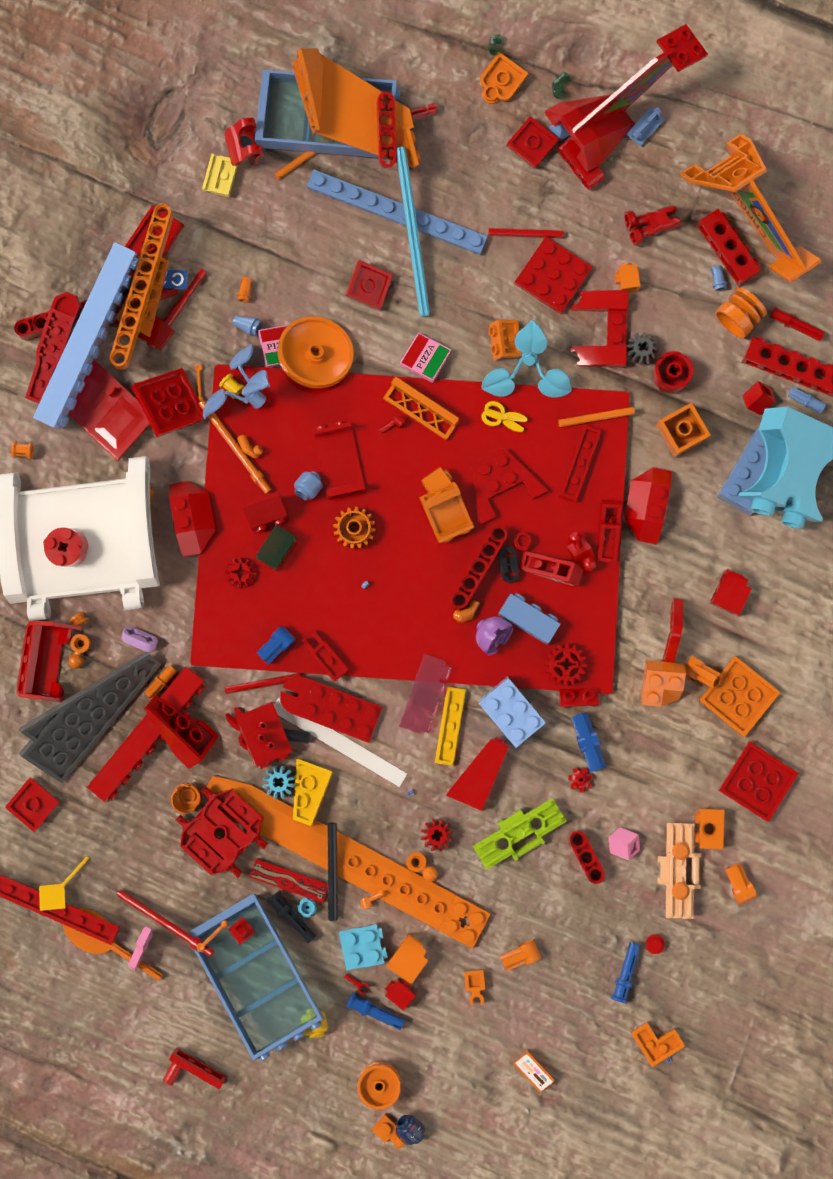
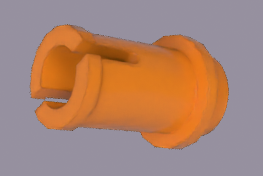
[236,277,253,303]

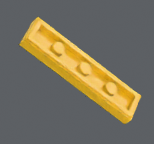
[435,687,466,766]

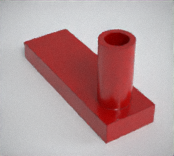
[163,1047,227,1090]

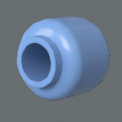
[294,471,323,500]

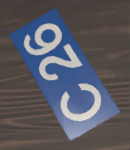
[163,270,188,289]

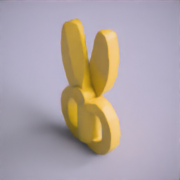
[481,401,527,432]

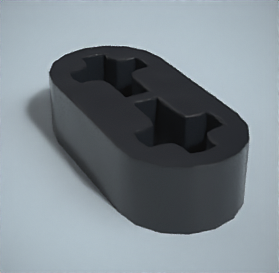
[499,547,519,584]

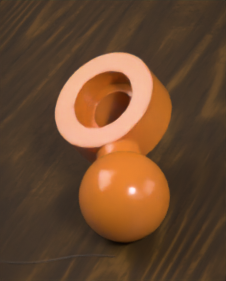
[68,634,91,669]
[406,852,438,882]

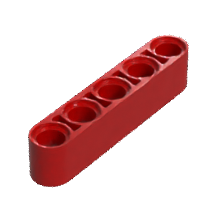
[451,525,508,610]

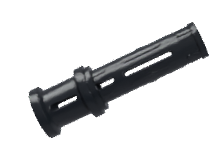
[267,890,317,943]

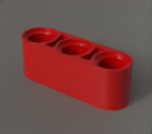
[557,137,605,191]
[568,830,605,884]

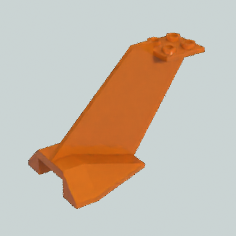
[292,48,421,170]

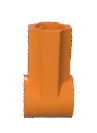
[685,656,722,689]
[724,863,757,905]
[500,939,542,972]

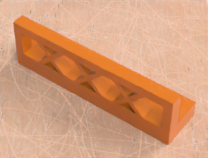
[383,377,459,440]

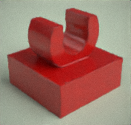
[228,917,256,946]

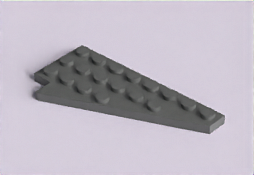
[18,652,161,783]

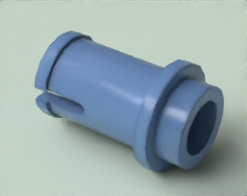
[710,266,727,291]

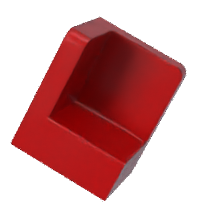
[742,381,776,415]

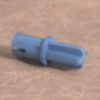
[788,387,826,414]

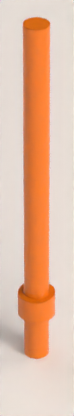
[199,400,272,494]

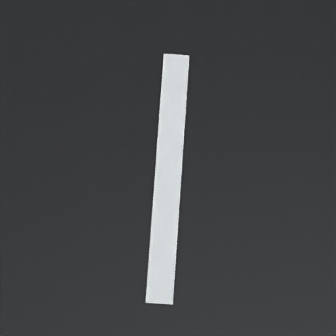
[274,697,407,787]

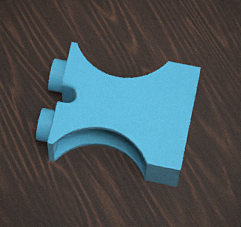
[738,407,833,529]

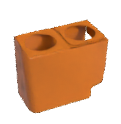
[386,933,428,984]

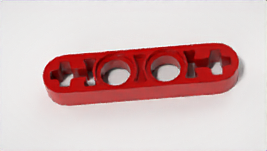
[376,92,396,169]

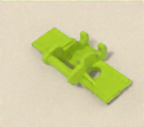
[472,798,567,870]

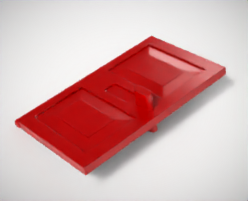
[68,359,150,461]

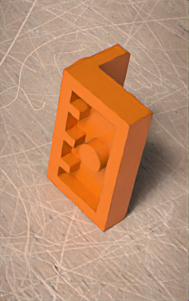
[489,319,522,361]

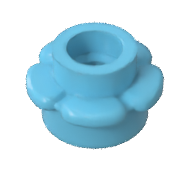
[298,898,317,917]

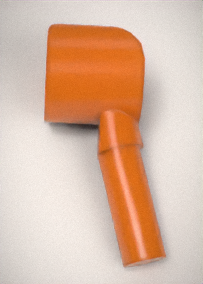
[360,891,385,909]

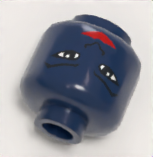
[396,1115,425,1145]

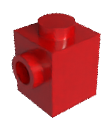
[385,978,416,1011]

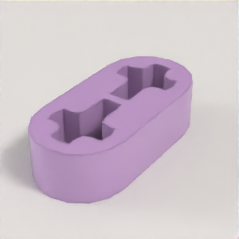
[121,626,158,652]

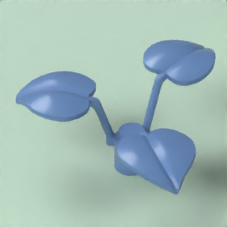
[203,344,270,420]

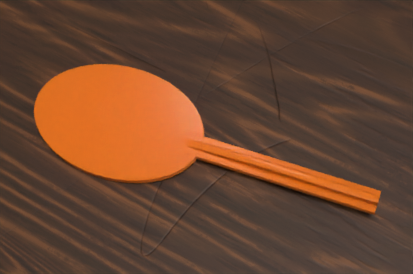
[63,908,163,981]

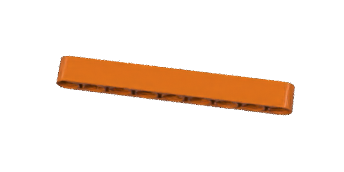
[110,203,173,370]

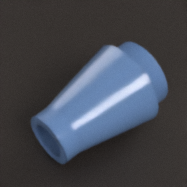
[232,315,262,336]

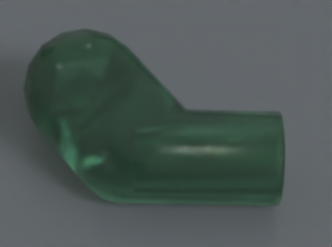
[488,34,502,55]
[552,72,570,99]

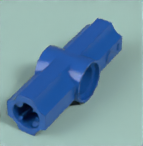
[571,712,606,772]

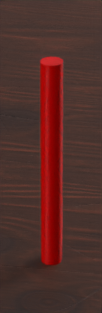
[488,228,564,238]
[224,673,301,694]

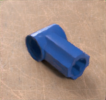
[257,625,296,665]

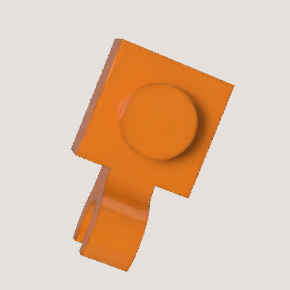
[371,1114,405,1150]

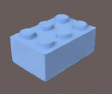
[478,676,546,747]

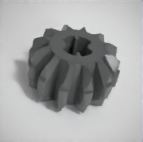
[627,332,659,365]

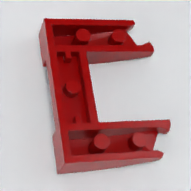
[570,290,628,368]

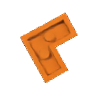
[630,1022,685,1067]

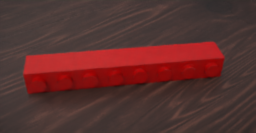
[87,667,206,802]

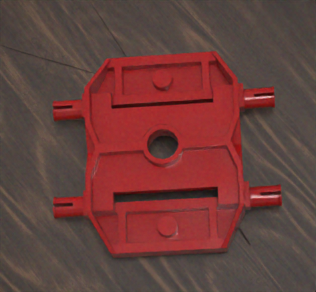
[175,786,269,878]

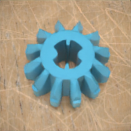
[263,766,295,799]

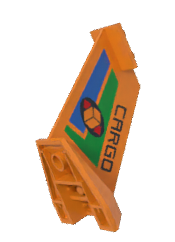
[679,133,822,283]

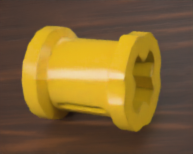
[219,373,244,399]

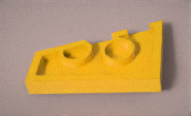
[293,758,333,827]

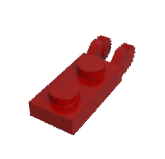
[301,630,349,683]

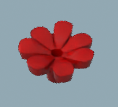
[568,767,594,793]

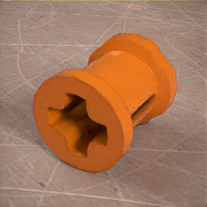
[11,441,34,459]

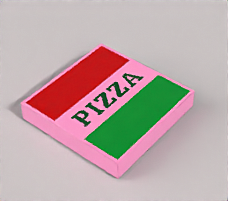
[258,325,288,368]
[400,333,451,383]

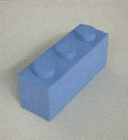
[498,593,560,645]

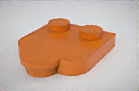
[480,52,529,104]

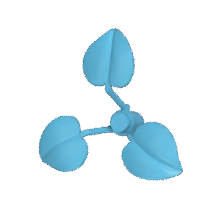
[482,320,572,397]

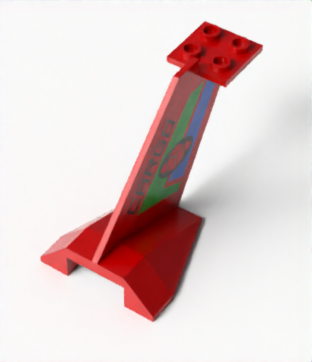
[544,24,708,172]

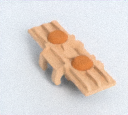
[657,823,701,919]

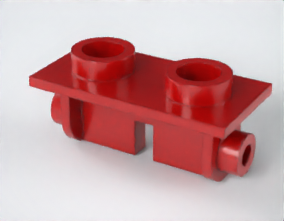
[559,688,599,708]

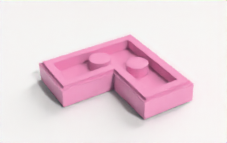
[128,927,153,971]

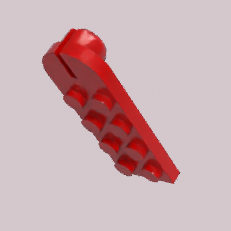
[280,676,382,743]

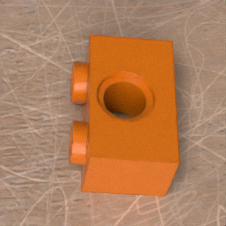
[694,808,724,849]

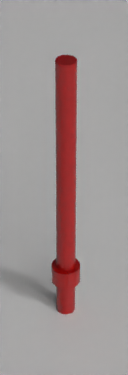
[117,890,215,957]

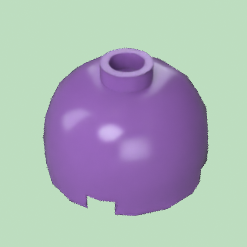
[476,616,513,656]

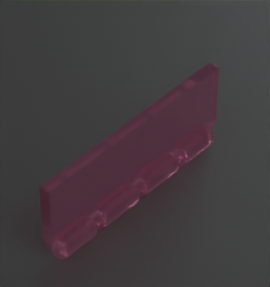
[399,654,452,734]

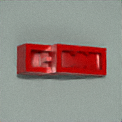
[597,499,622,563]

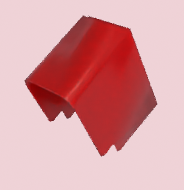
[710,569,752,616]

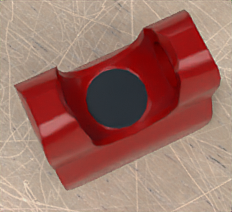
[224,118,264,166]

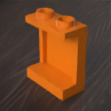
[419,482,474,543]

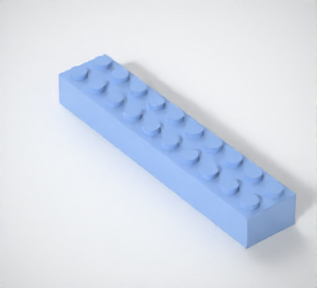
[33,242,140,430]

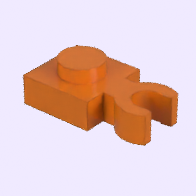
[464,969,485,1005]

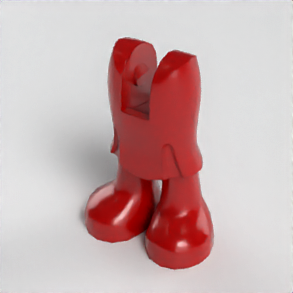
[624,206,682,246]

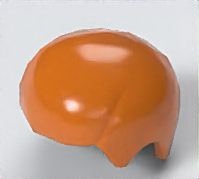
[171,783,201,814]

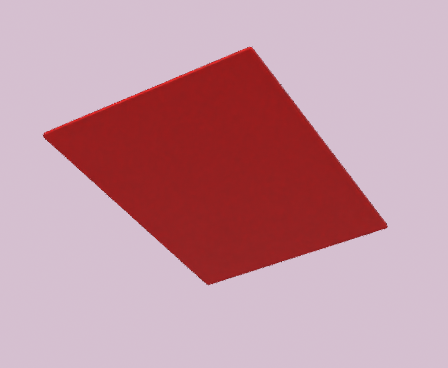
[190,364,630,694]

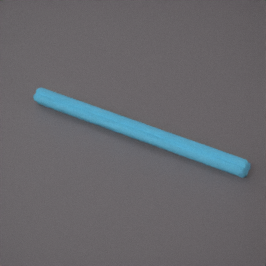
[396,147,430,317]

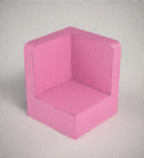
[608,828,640,860]

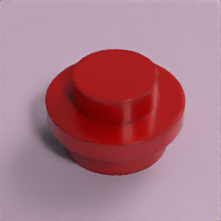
[514,532,533,551]
[645,934,665,954]

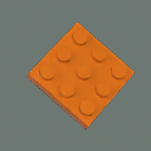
[698,656,781,737]

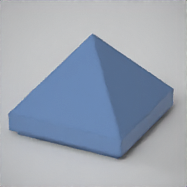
[548,124,570,143]

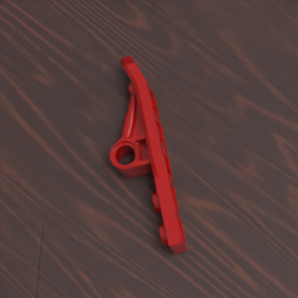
[25,292,81,404]

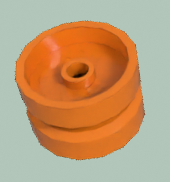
[357,1061,401,1110]

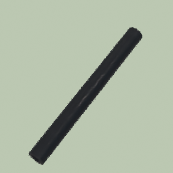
[327,822,338,921]

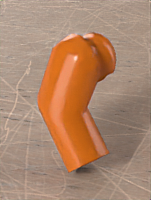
[237,435,263,458]
[453,600,480,622]

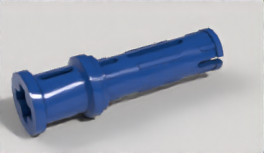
[610,942,641,1004]
[345,992,405,1030]

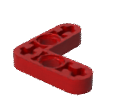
[662,597,683,663]

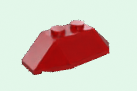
[624,467,672,545]
[169,481,216,558]

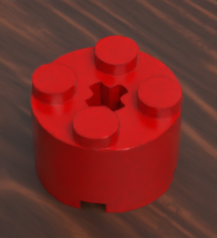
[653,351,694,393]
[43,527,89,567]

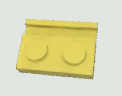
[202,154,238,197]

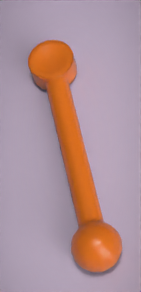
[195,364,204,402]
[197,920,229,952]

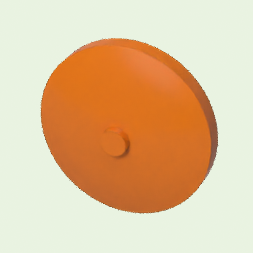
[277,316,354,388]

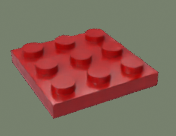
[514,236,592,314]
[131,368,208,438]
[718,742,799,823]

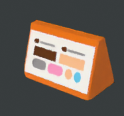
[513,1050,555,1093]

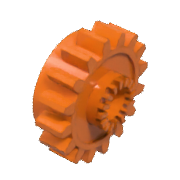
[333,507,375,550]

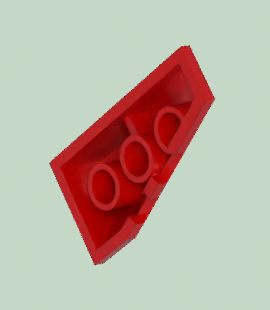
[144,695,219,769]

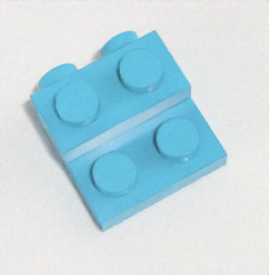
[339,923,388,971]

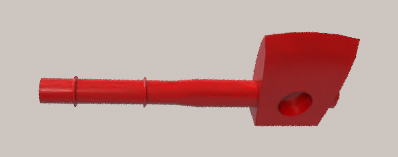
[138,268,207,351]

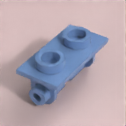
[626,107,665,146]

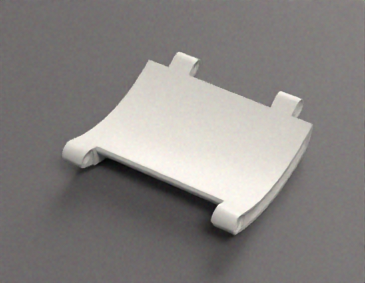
[0,456,160,621]

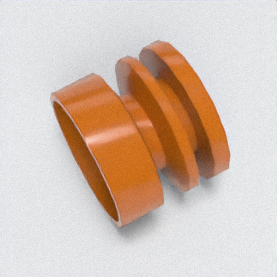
[715,287,767,339]

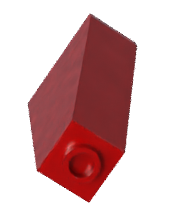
[446,737,509,811]

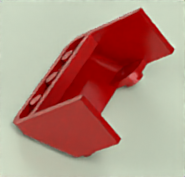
[16,621,81,703]

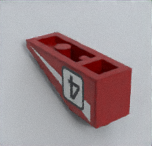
[519,551,584,587]

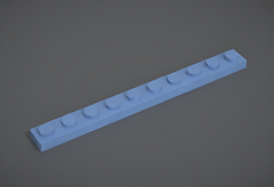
[307,169,487,255]

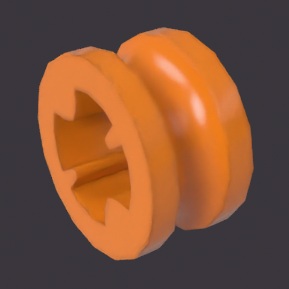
[69,611,89,626]

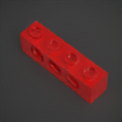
[697,208,761,287]

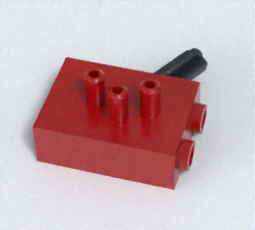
[234,702,311,769]

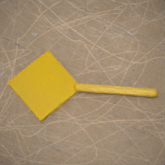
[39,857,89,911]

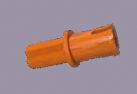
[144,664,178,699]

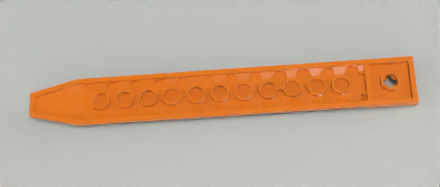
[207,775,491,949]

